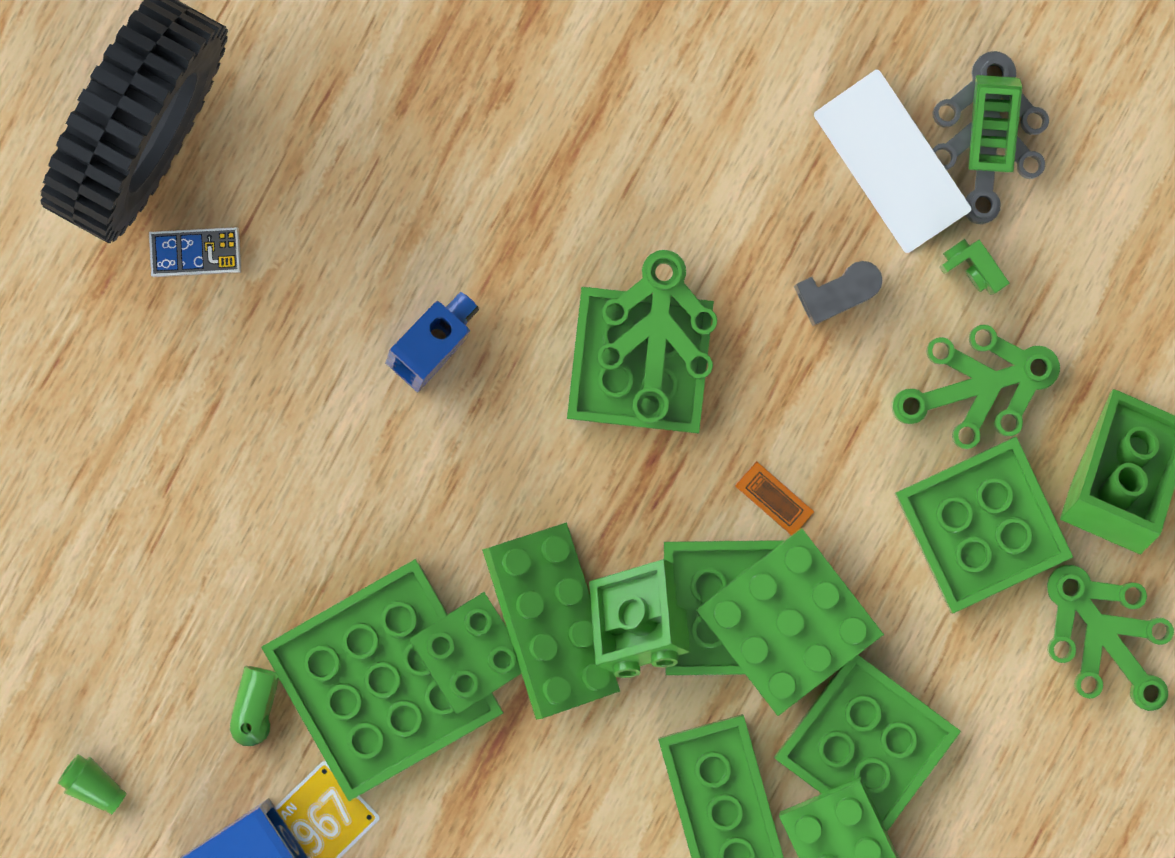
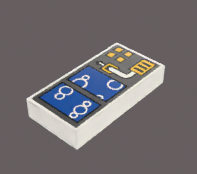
[149,227,241,277]

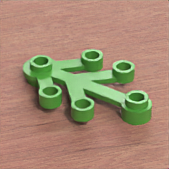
[597,250,717,423]
[891,325,1060,449]
[1047,565,1174,711]

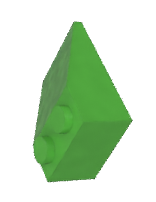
[1060,389,1175,555]

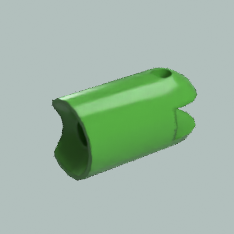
[230,666,279,746]

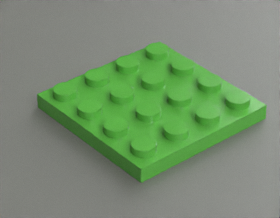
[261,558,504,801]

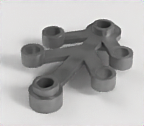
[933,51,1049,224]

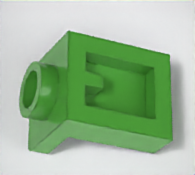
[939,239,1010,295]

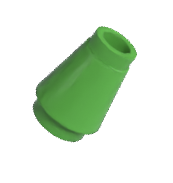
[57,754,127,815]

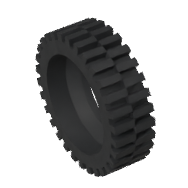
[40,0,228,243]

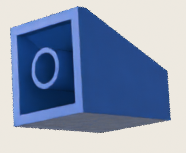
[180,798,308,858]

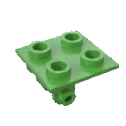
[409,592,521,715]

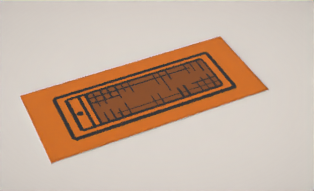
[735,461,814,535]

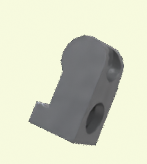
[794,261,882,326]

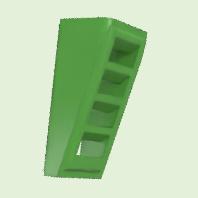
[968,75,1022,172]

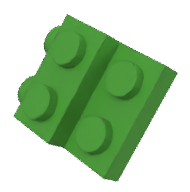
[589,559,690,678]

